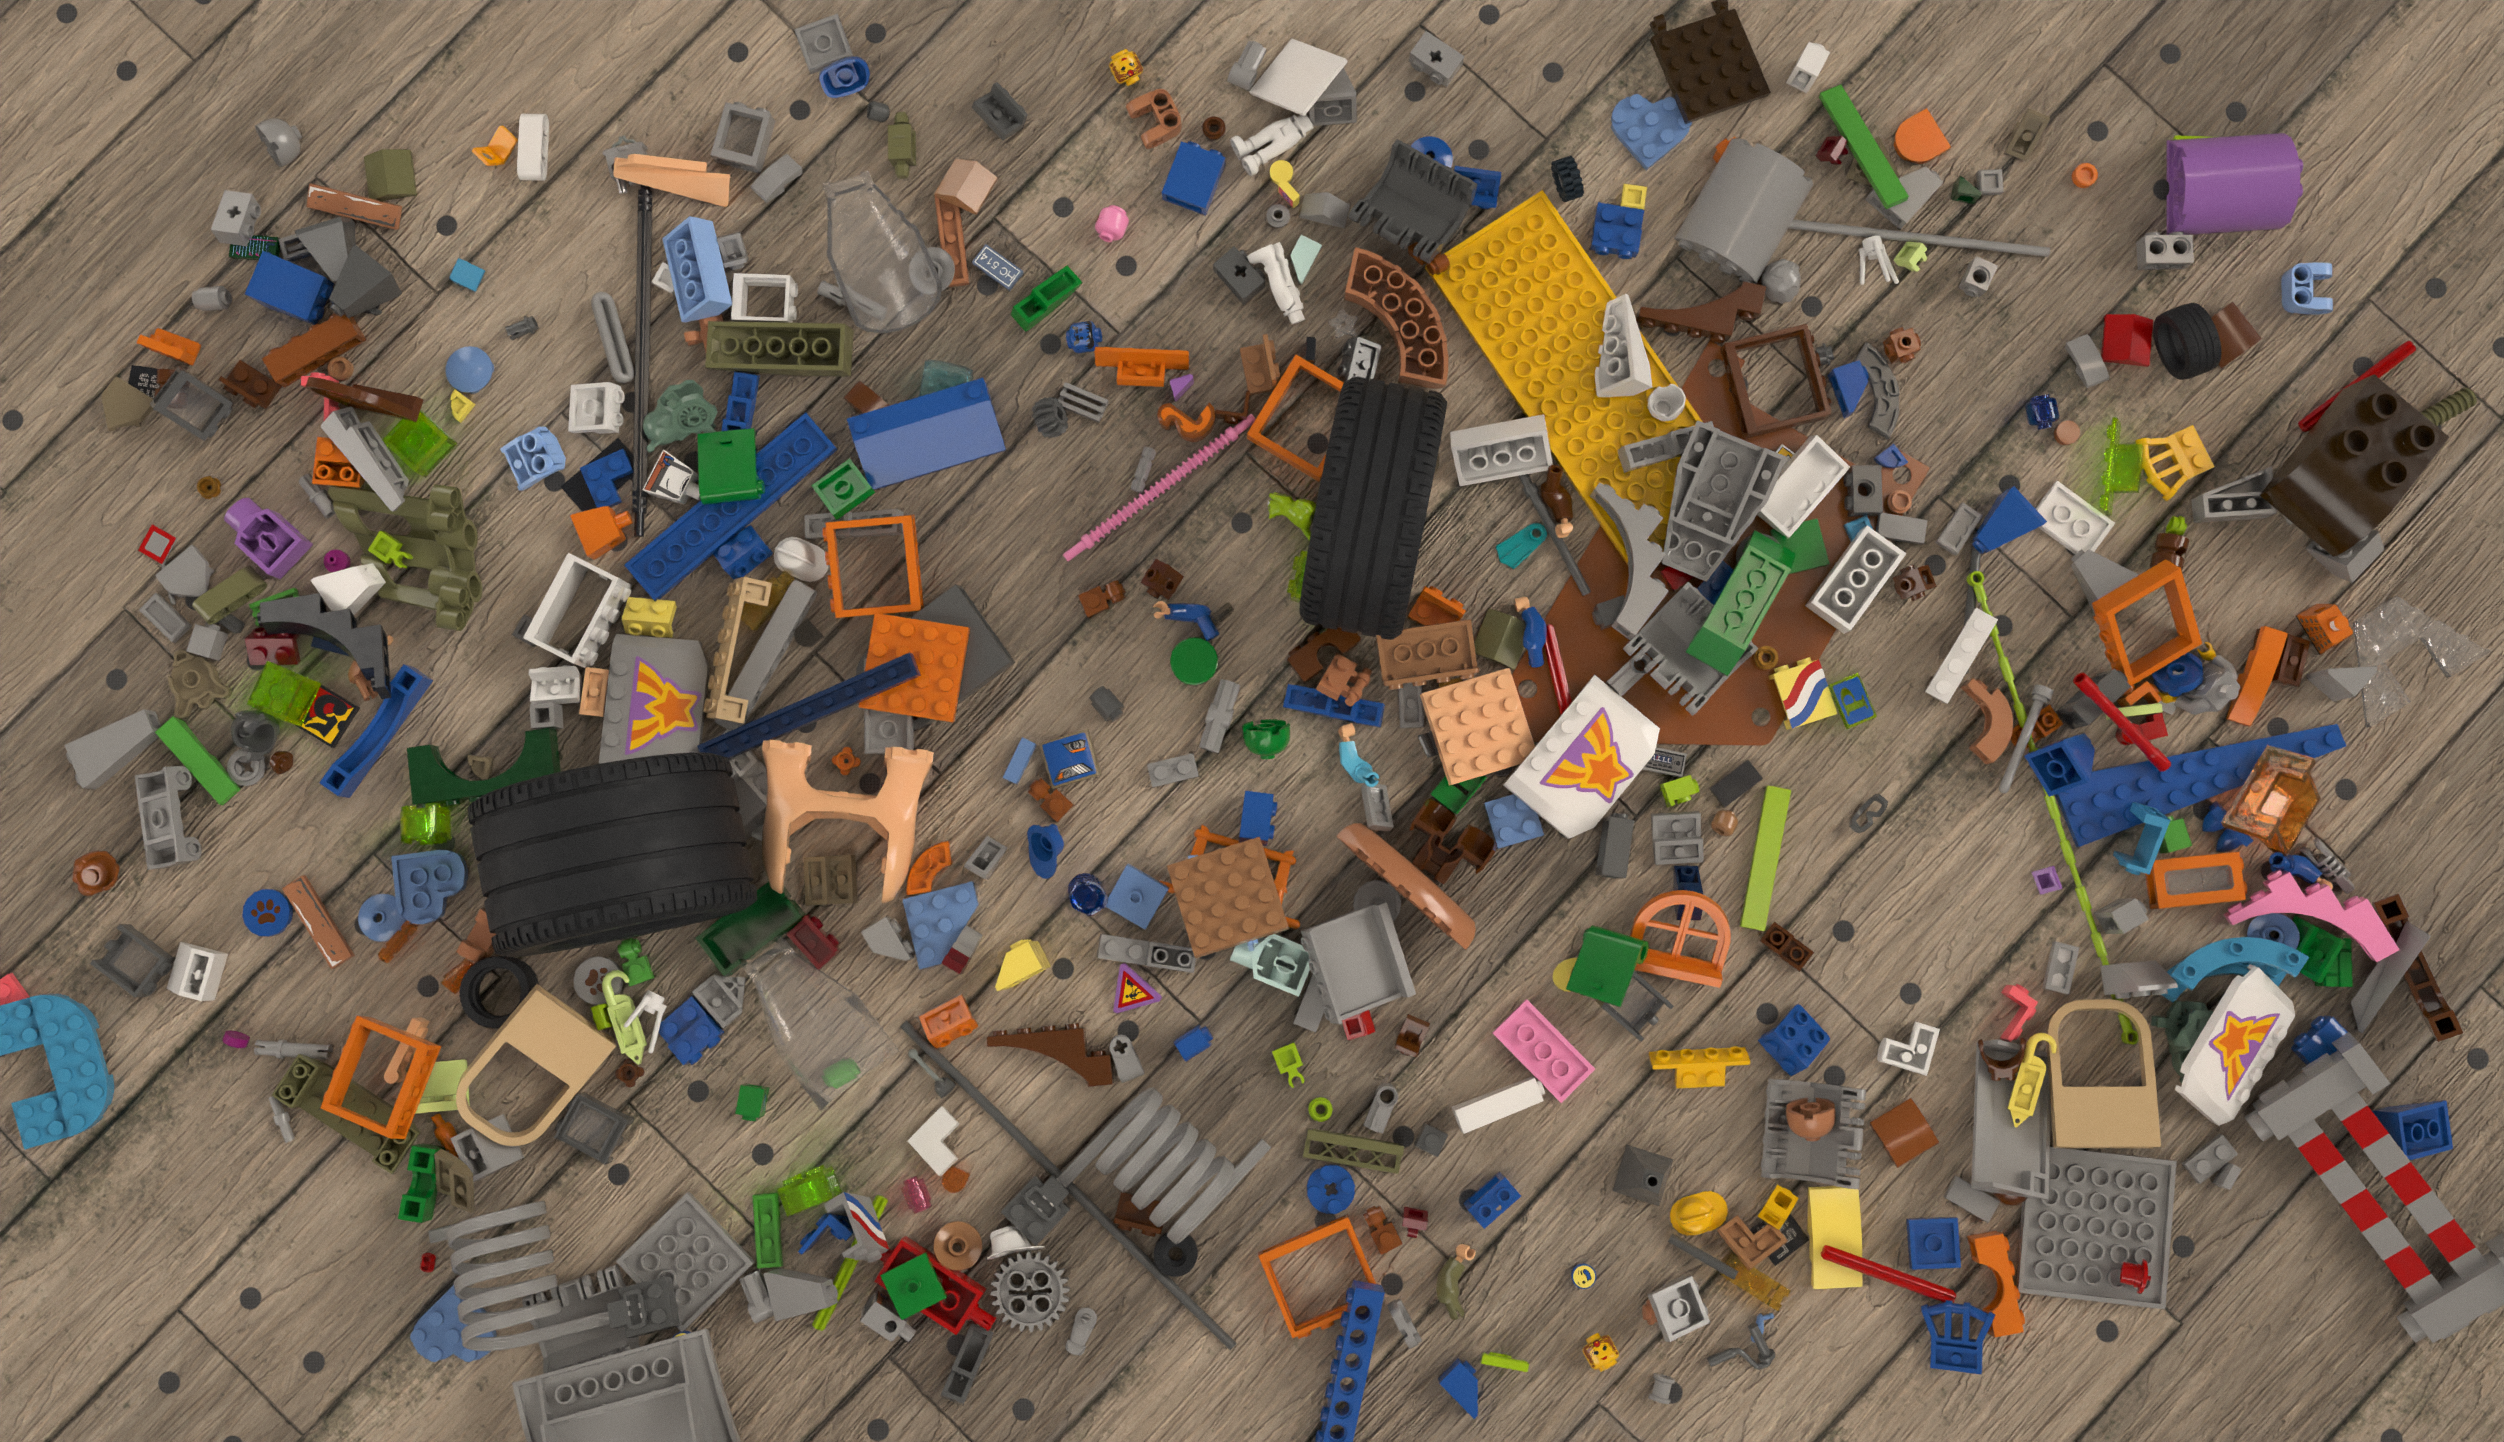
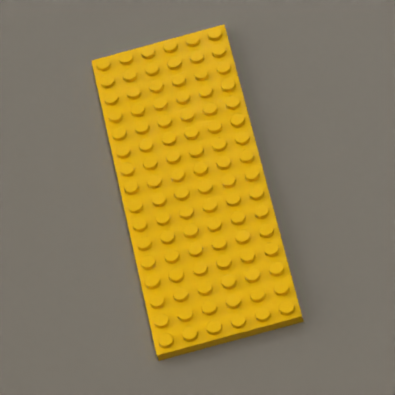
[1425,190,1703,565]

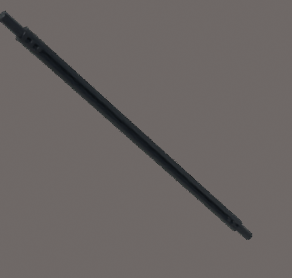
[632,185,653,537]

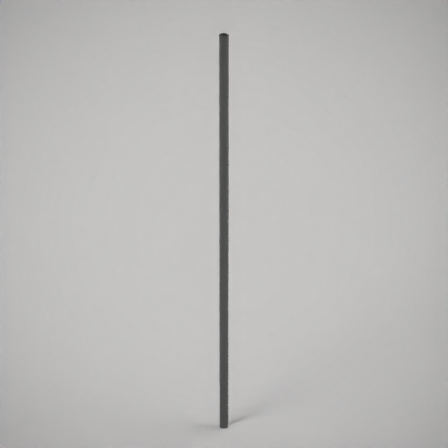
[900,1020,1236,1350]

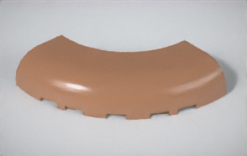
[1344,247,1449,389]
[1336,823,1476,950]

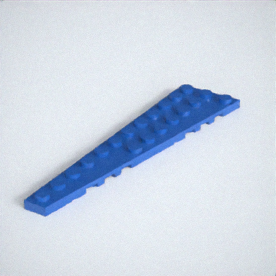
[2055,724,2346,847]

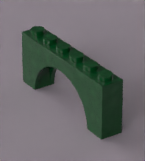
[407,728,561,809]

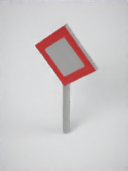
[138,524,178,605]

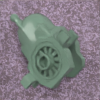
[643,380,718,452]
[2151,1001,2213,1083]

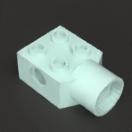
[1230,934,1310,997]

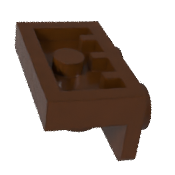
[219,360,282,409]
[1113,1192,1163,1237]

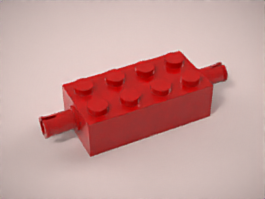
[874,1236,997,1335]

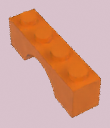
[1967,1231,2025,1337]

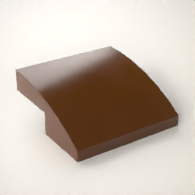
[2211,302,2262,368]
[2252,629,2310,687]

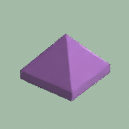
[2032,866,2062,895]

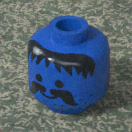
[1066,321,1102,353]

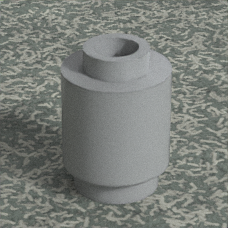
[192,286,232,311]

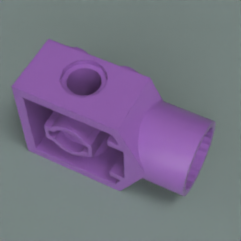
[224,498,313,579]

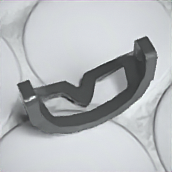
[1849,793,1888,834]

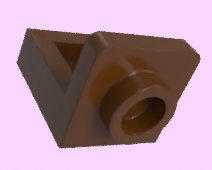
[1394,1014,1430,1057]

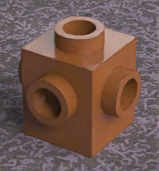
[1883,327,1921,364]

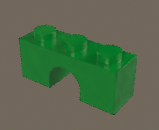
[398,1143,446,1223]

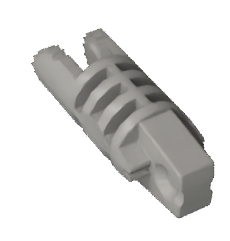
[2300,837,2355,894]

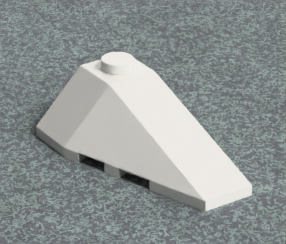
[1595,294,1652,397]

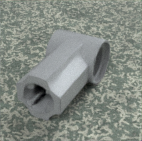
[1227,41,1266,91]
[1606,654,1651,696]
[1363,1083,1398,1133]
[739,1270,774,1324]

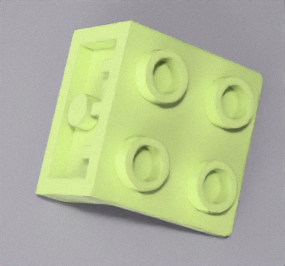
[415,1059,470,1114]

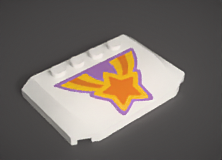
[1503,675,1660,839]
[2175,964,2295,1126]

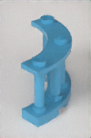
[2161,937,2309,1003]

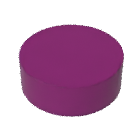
[222,1030,250,1048]

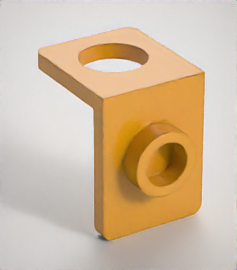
[472,125,518,166]

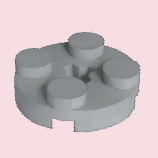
[1387,1299,1422,1349]

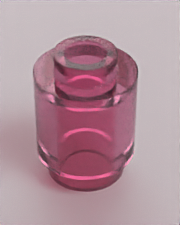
[900,1176,932,1214]

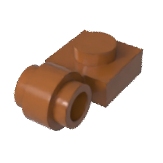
[1407,242,1450,275]
[1078,580,1126,618]
[1028,778,1074,823]
[1363,1206,1403,1255]

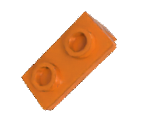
[137,328,201,366]
[919,994,978,1048]

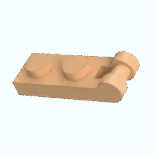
[384,1017,430,1084]

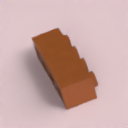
[262,313,366,387]

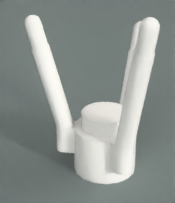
[1858,236,1899,285]
[624,990,667,1053]

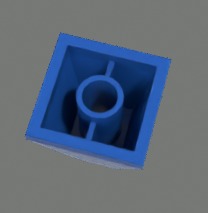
[1972,486,2047,554]
[2024,733,2095,797]

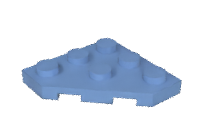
[902,881,979,969]

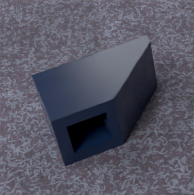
[1673,866,1703,920]

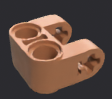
[1126,89,1182,149]
[456,908,496,961]

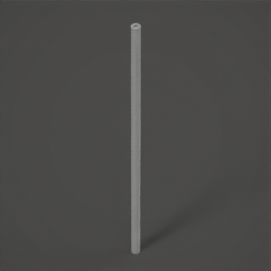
[1788,219,2050,257]

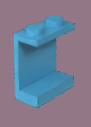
[2113,802,2170,875]

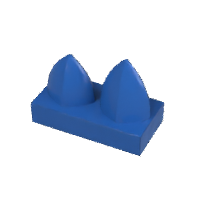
[2202,801,2254,852]

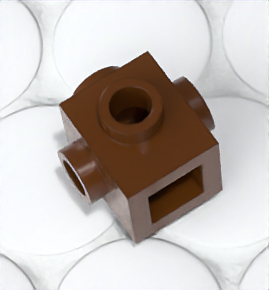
[1140,559,1184,600]
[1893,565,1937,601]

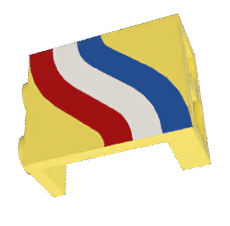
[1768,657,1837,730]

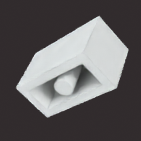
[1786,42,1830,93]

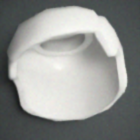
[1647,384,1686,421]

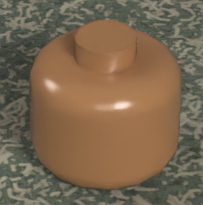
[1711,810,1738,836]

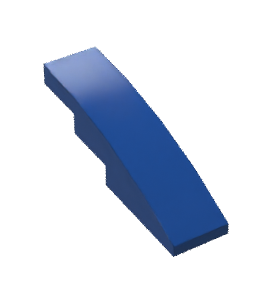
[722,372,760,431]
[1283,684,1385,728]

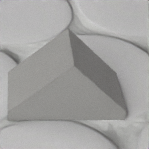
[1299,192,1350,228]
[964,836,1007,880]

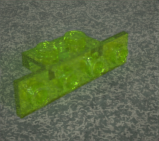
[2100,417,2144,516]

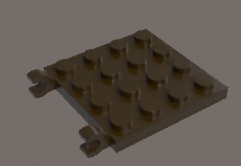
[1650,0,1771,124]

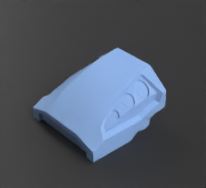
[500,427,566,491]

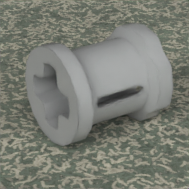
[1648,1373,1676,1404]

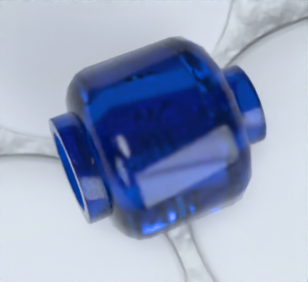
[2025,394,2060,430]

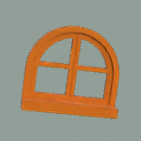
[1630,890,1731,988]

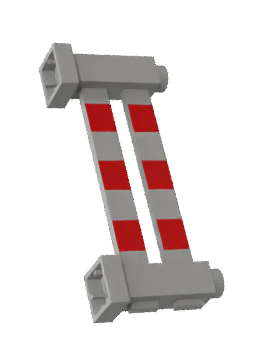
[2245,1032,2504,1343]

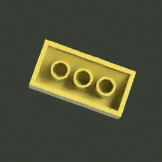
[995,939,1051,991]

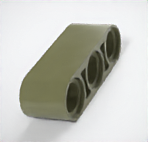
[192,566,267,625]

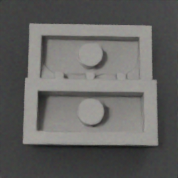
[1651,811,1703,865]

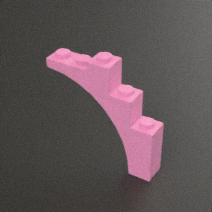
[2223,869,2399,962]

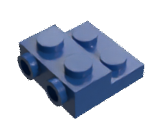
[1589,202,1644,259]
[658,996,724,1065]

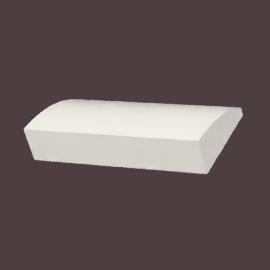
[1757,435,1850,538]

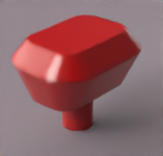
[420,1253,436,1273]

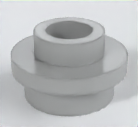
[1267,204,1290,228]

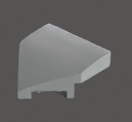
[155,545,214,598]
[692,975,745,1029]

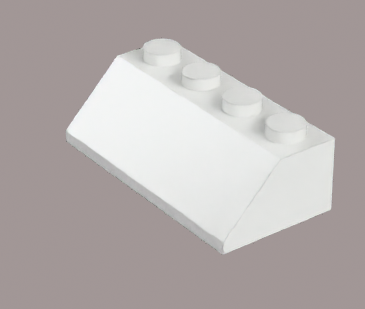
[1450,414,1553,486]

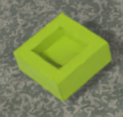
[591,1003,613,1031]

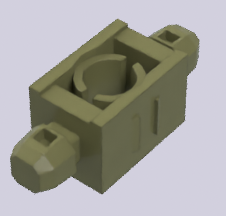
[888,112,916,179]

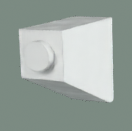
[311,563,386,615]

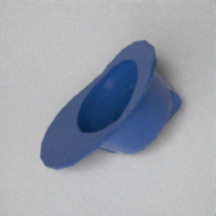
[1027,824,1064,879]

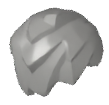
[1761,259,1801,304]

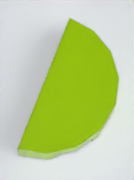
[1480,1352,1529,1372]

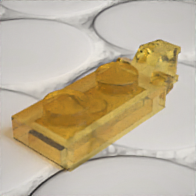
[741,571,794,631]

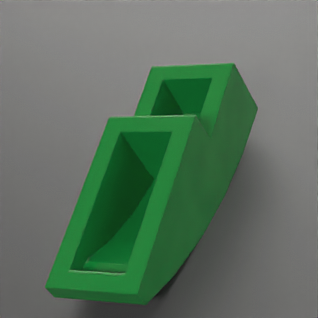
[1011,265,1082,332]

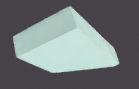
[1290,235,1322,285]

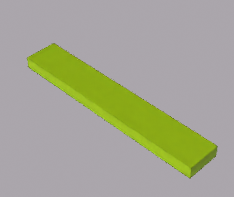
[1739,785,1791,931]

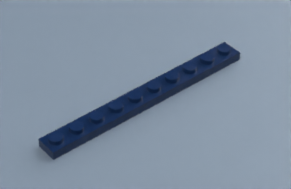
[697,652,921,759]

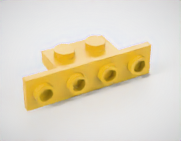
[1649,1046,1750,1089]

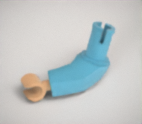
[1338,723,1379,787]

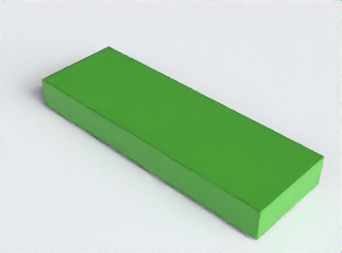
[752,1192,783,1269]

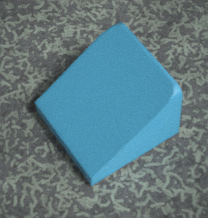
[449,258,485,292]

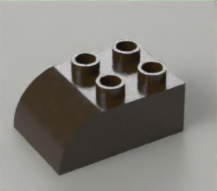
[2260,374,2449,557]

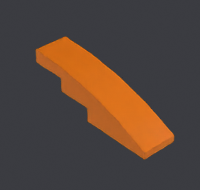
[2226,626,2288,727]

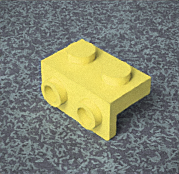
[622,597,677,638]

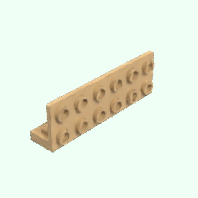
[703,577,772,724]

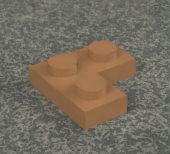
[1717,1215,1788,1271]

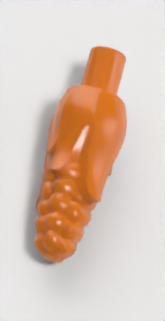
[431,1113,460,1159]

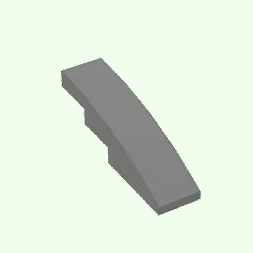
[1293,974,1325,1032]

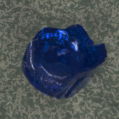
[1068,873,1108,916]

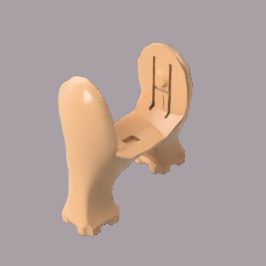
[762,740,934,903]

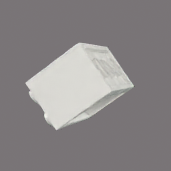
[523,553,632,668]

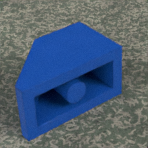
[1828,360,1869,419]
[1438,1358,1478,1419]

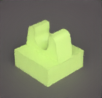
[1894,242,1927,271]

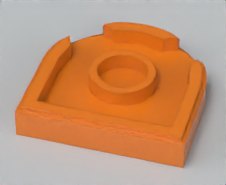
[1894,108,1951,164]

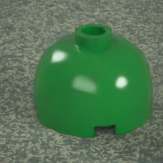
[1242,719,1290,760]

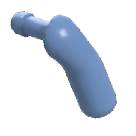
[1751,1313,1774,1343]

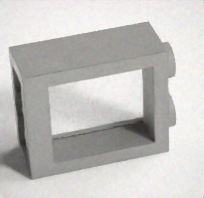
[711,102,775,174]

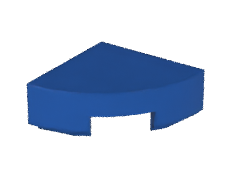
[1873,444,1908,468]

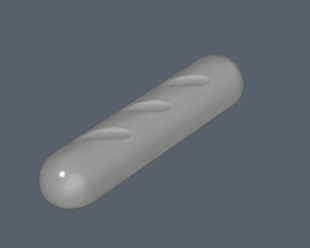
[591,292,635,383]

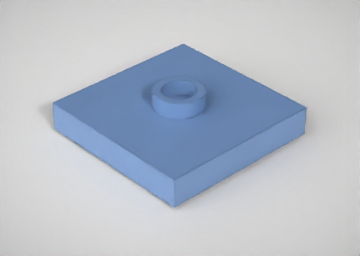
[1104,864,1169,930]

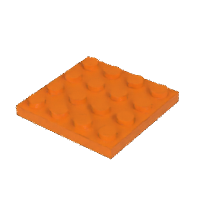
[859,613,970,723]

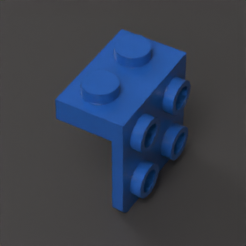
[1758,1004,1830,1077]

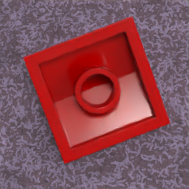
[2101,314,2153,367]

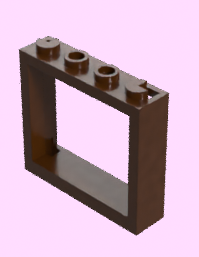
[1720,324,1832,439]

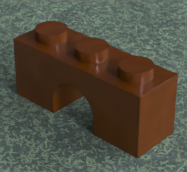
[1287,628,1362,684]

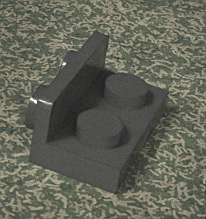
[1337,337,1382,383]

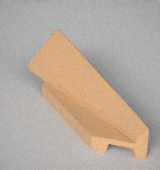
[613,154,730,207]

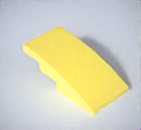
[1807,1186,1862,1289]

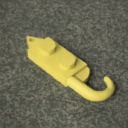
[2007,1033,2057,1128]

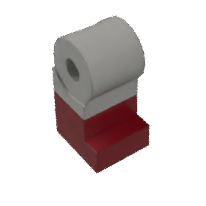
[941,925,983,974]

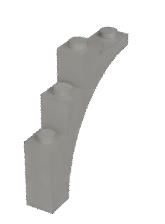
[1590,483,1668,641]

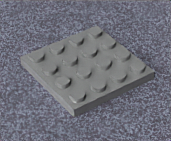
[616,1191,755,1332]

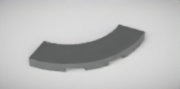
[1853,342,1900,440]

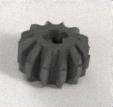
[1032,397,1068,438]

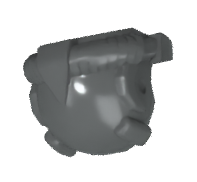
[231,710,280,761]

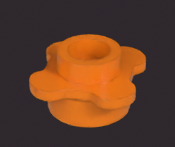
[832,747,861,775]

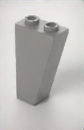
[65,709,161,790]

